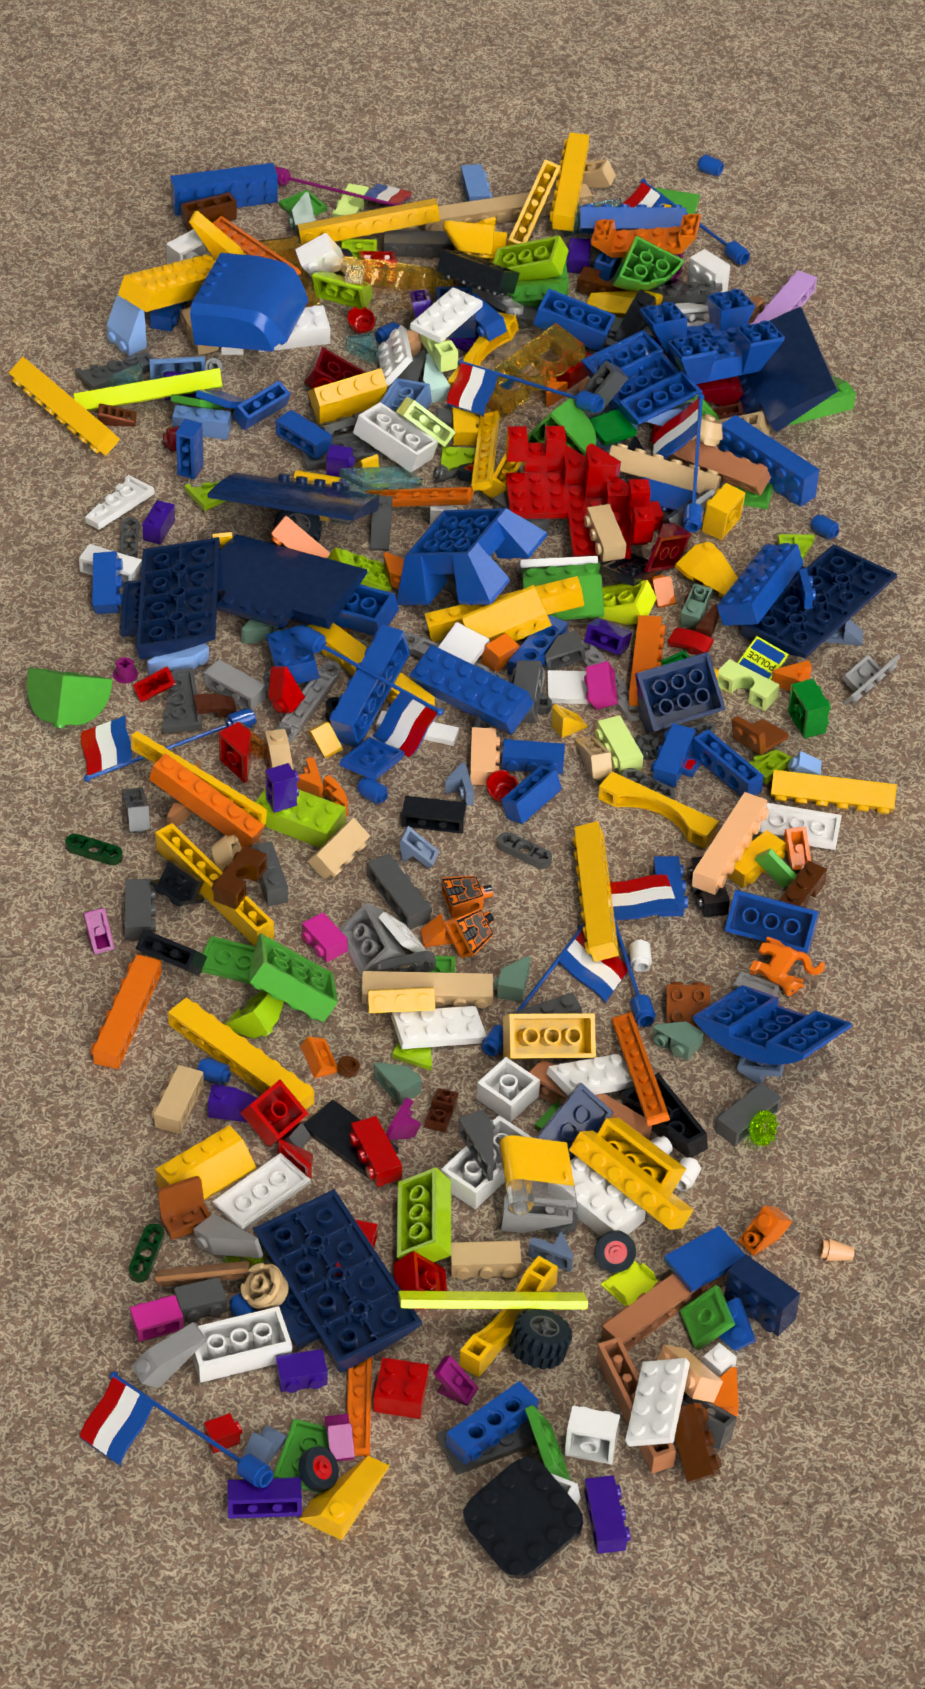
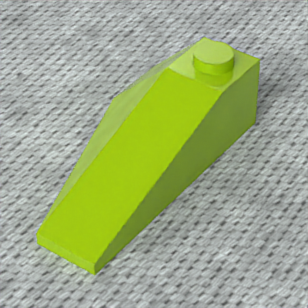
[224,989,284,1039]

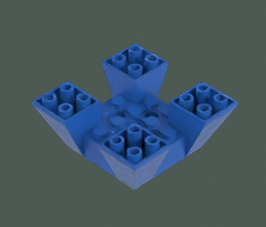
[639,289,785,384]
[397,508,548,606]

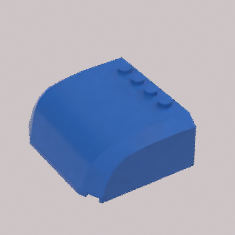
[190,253,308,352]

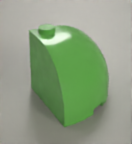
[612,236,684,291]
[528,398,596,456]
[27,668,113,728]

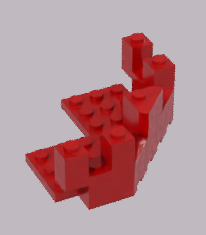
[505,426,655,559]

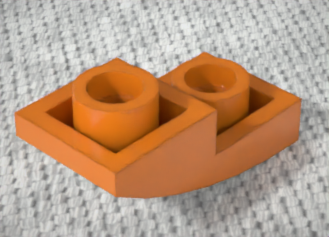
[323,774,348,817]

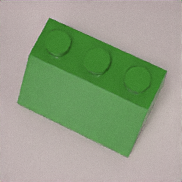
[507,277,569,307]

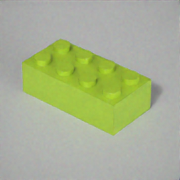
[493,235,569,281]
[255,788,346,848]
[397,1167,451,1262]

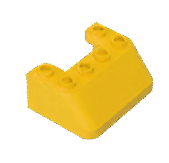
[443,221,508,263]

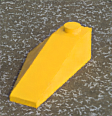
[189,211,246,260]
[587,290,663,318]
[675,542,738,598]

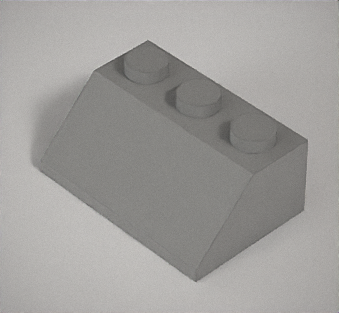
[339,903,406,976]

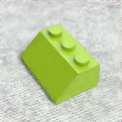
[312,271,373,309]

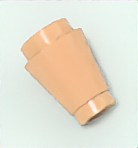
[819,1238,854,1261]

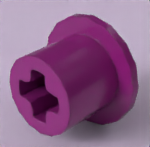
[112,657,138,684]

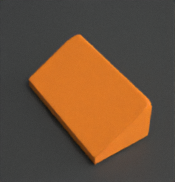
[300,1036,338,1078]

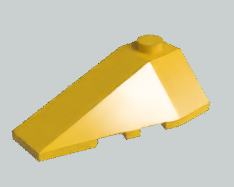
[299,1455,389,1540]

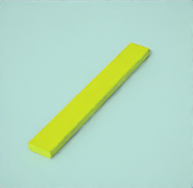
[74,368,223,411]
[398,1291,588,1310]

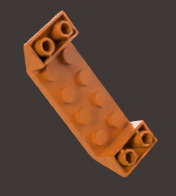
[591,214,701,258]

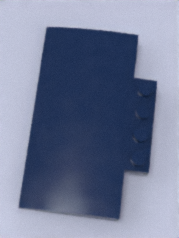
[738,307,838,432]
[208,473,380,521]
[217,534,368,629]
[120,537,220,659]
[741,544,897,658]
[253,1189,422,1373]

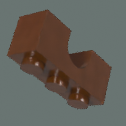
[577,266,628,295]
[212,845,267,910]
[779,860,827,907]

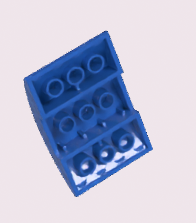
[581,330,702,425]
[693,985,852,1065]

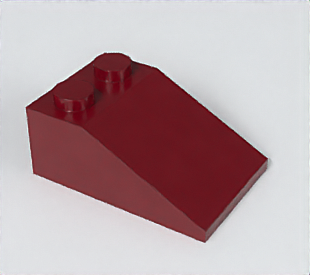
[304,347,367,386]
[696,376,743,406]
[644,523,691,572]

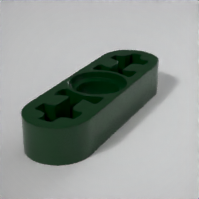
[65,834,123,865]
[129,1223,164,1283]

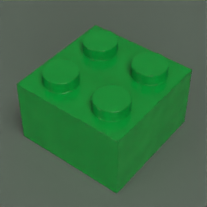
[787,679,831,738]

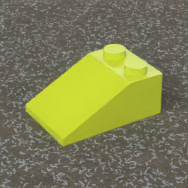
[598,580,657,625]

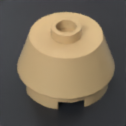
[691,414,723,446]
[211,835,242,872]
[241,1263,288,1309]

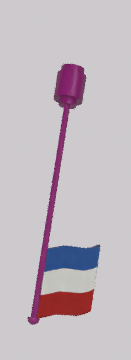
[274,166,412,206]

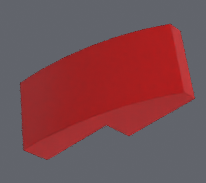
[667,628,714,655]

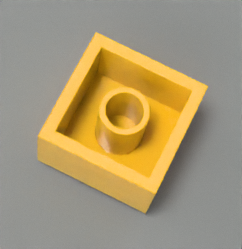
[702,483,746,540]

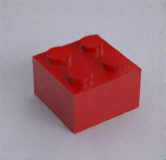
[240,1079,309,1147]
[374,1357,429,1419]

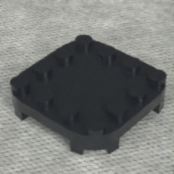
[463,1457,583,1579]

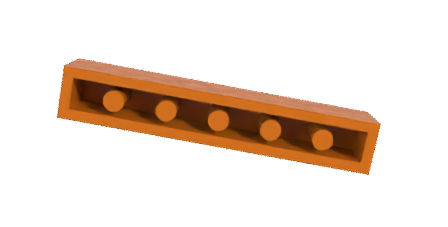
[629,615,665,706]
[149,753,265,848]
[91,954,162,1069]

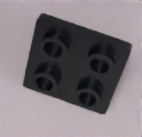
[150,860,205,906]

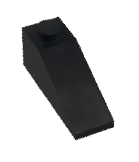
[613,289,656,342]

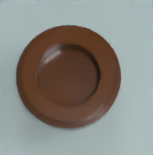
[337,1056,360,1078]

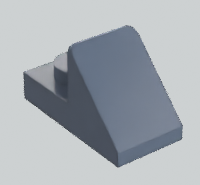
[825,619,863,646]
[445,763,474,806]
[399,826,439,868]
[737,1057,785,1084]
[528,1232,574,1272]
[242,1425,287,1465]

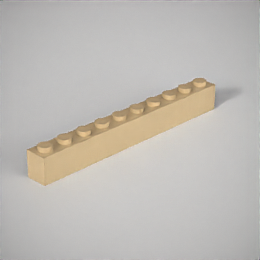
[421,183,593,231]

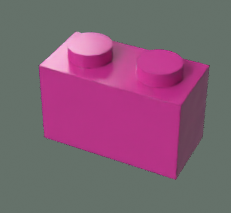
[584,661,618,709]
[301,912,348,963]
[130,1295,184,1342]

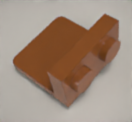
[732,716,789,755]
[665,982,710,1029]
[157,1176,211,1240]

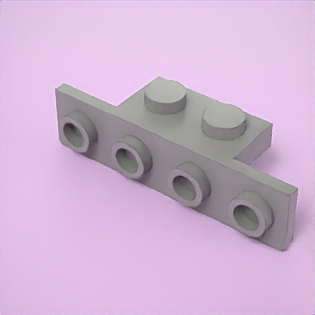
[841,654,900,705]

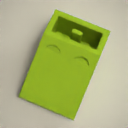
[327,547,392,591]

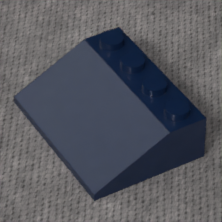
[635,652,726,734]

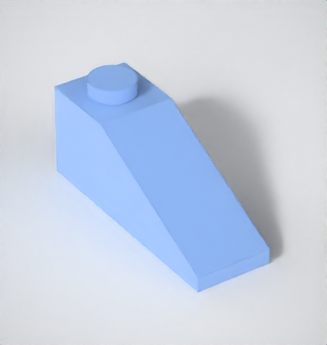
[147,643,209,676]

